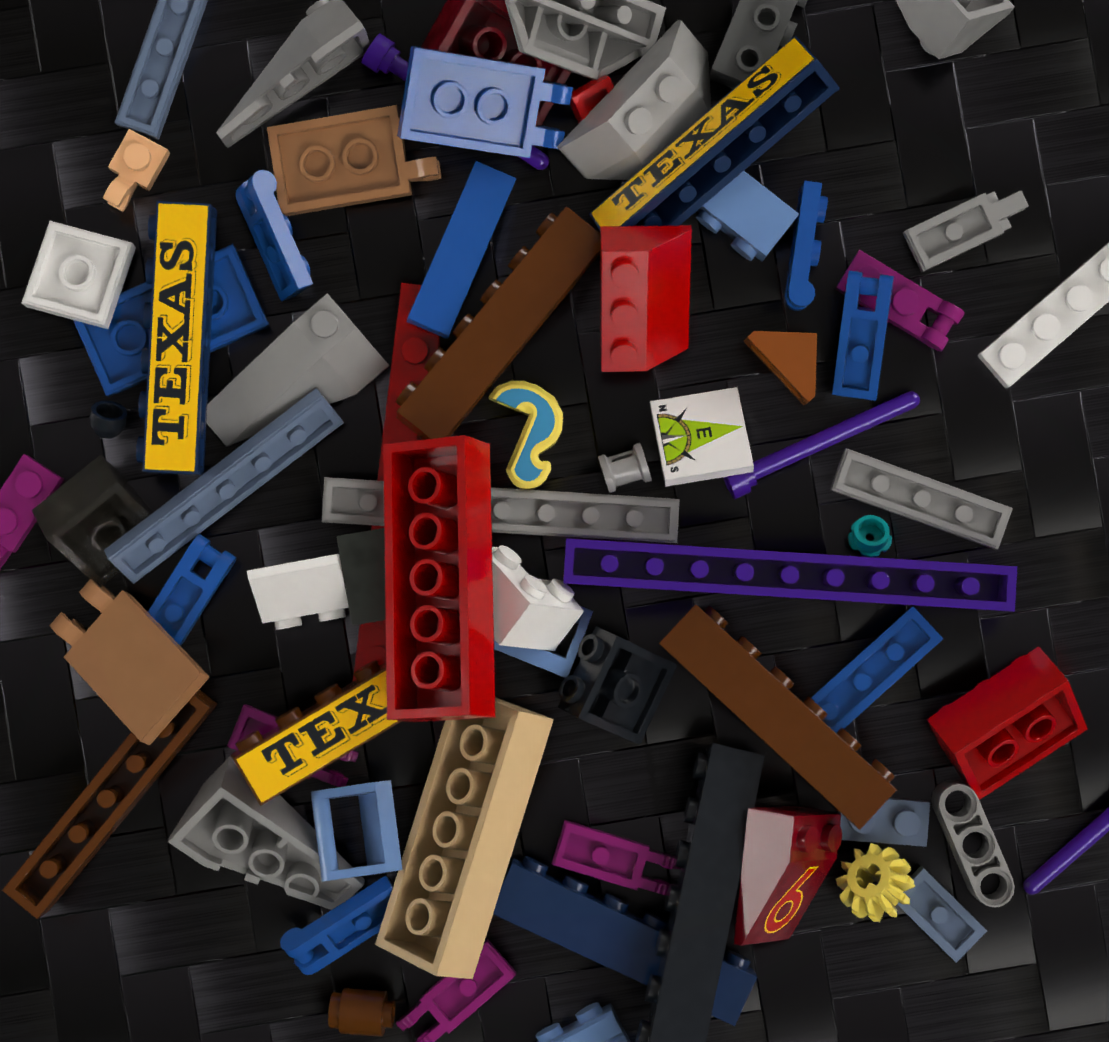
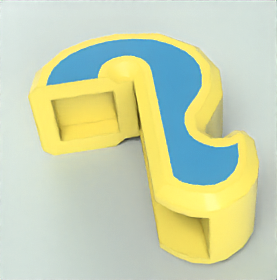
[488,381,563,490]

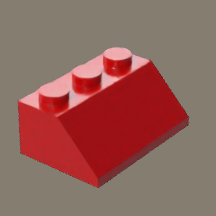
[600,225,692,372]
[927,647,1088,800]

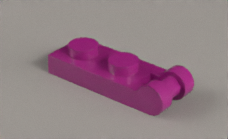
[835,250,965,352]

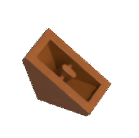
[744,331,817,405]

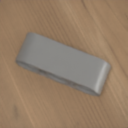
[931,780,1015,907]

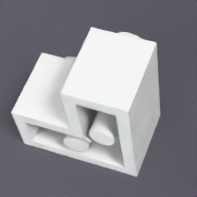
[492,545,584,651]

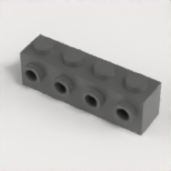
[709,0,807,89]

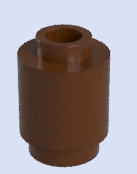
[328,988,395,1037]

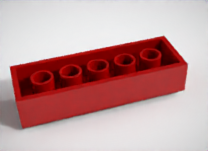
[383,435,496,722]

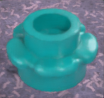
[848,515,892,557]

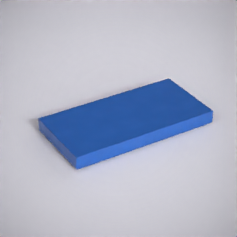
[73,244,270,397]

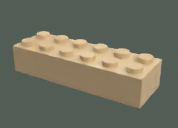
[375,697,554,979]

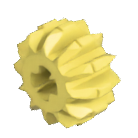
[836,843,915,923]

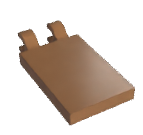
[267,105,442,216]
[49,579,210,745]

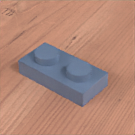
[838,798,930,847]
[897,866,987,963]

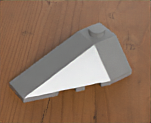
[216,0,370,148]
[896,0,1015,59]
[206,293,389,447]
[168,756,365,910]

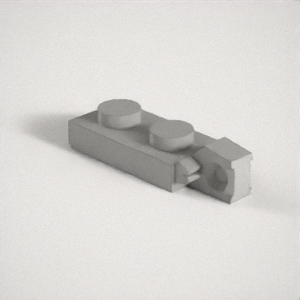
[903,190,1029,273]

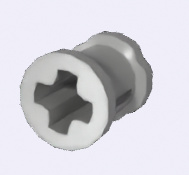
[598,443,652,493]

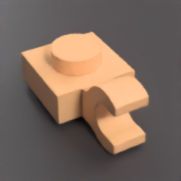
[103,129,171,212]

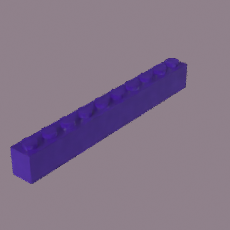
[563,538,1017,612]

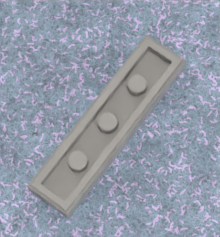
[830,448,1013,550]

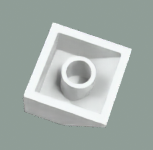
[247,554,349,630]

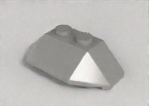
[505,0,666,80]
[557,20,711,180]

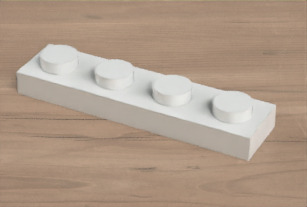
[977,242,1109,389]

